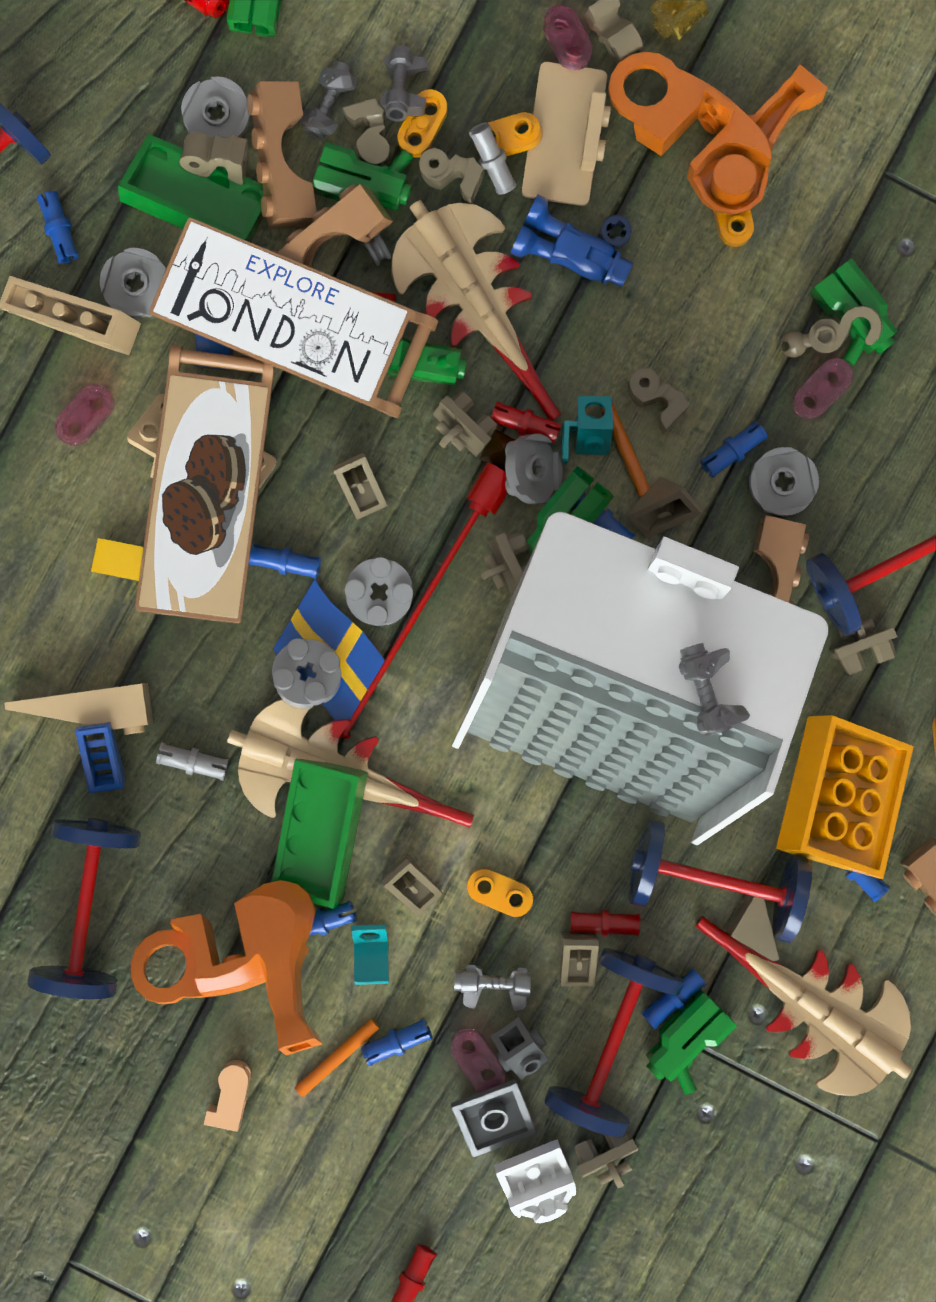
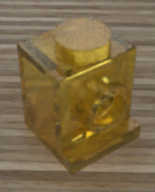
[650,0,709,40]

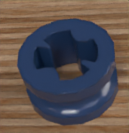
[600,215,632,249]

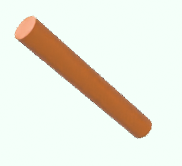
[600,401,650,498]
[295,1018,380,1097]

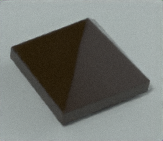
[479,429,515,472]

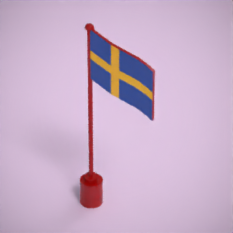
[273,462,508,739]

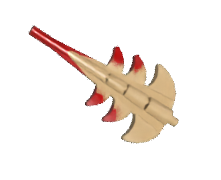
[391,200,562,421]
[227,699,474,828]
[695,916,912,1096]

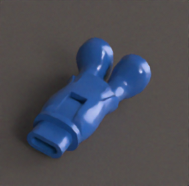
[510,194,633,287]

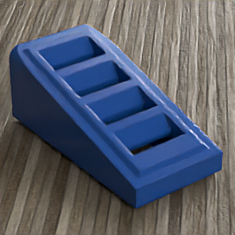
[75,722,126,794]

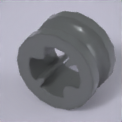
[363,234,392,267]

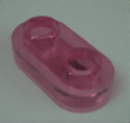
[543,5,592,70]
[793,359,853,419]
[55,384,115,446]
[451,1029,505,1092]

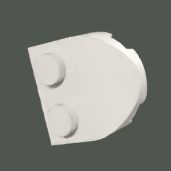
[494,1139,576,1223]

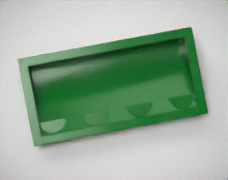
[118,134,264,243]
[272,759,368,909]

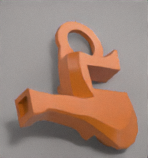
[608,52,828,215]
[131,880,322,1055]

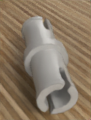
[469,122,517,195]
[156,743,229,781]

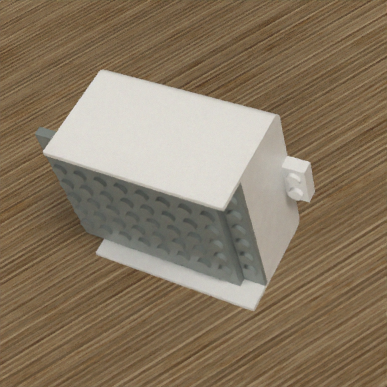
[452,512,828,845]

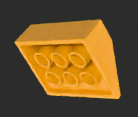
[776,715,914,879]

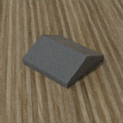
[451,1079,537,1157]

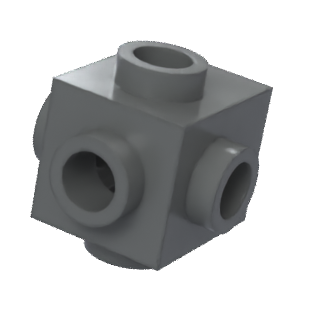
[491,1017,549,1079]

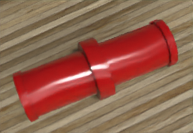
[491,401,562,445]
[570,910,640,938]
[391,1244,437,1302]

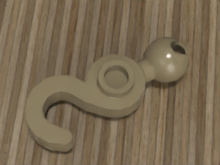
[780,306,883,358]

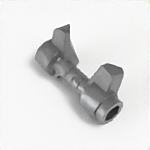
[380,46,429,121]
[299,61,357,140]
[679,643,750,737]
[454,965,531,1011]

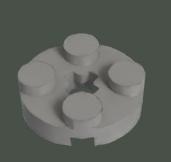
[181,76,251,138]
[100,248,166,319]
[505,434,563,504]
[748,447,819,517]
[345,557,414,626]
[272,638,341,709]

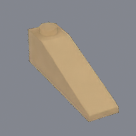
[0,276,141,355]
[4,683,154,735]

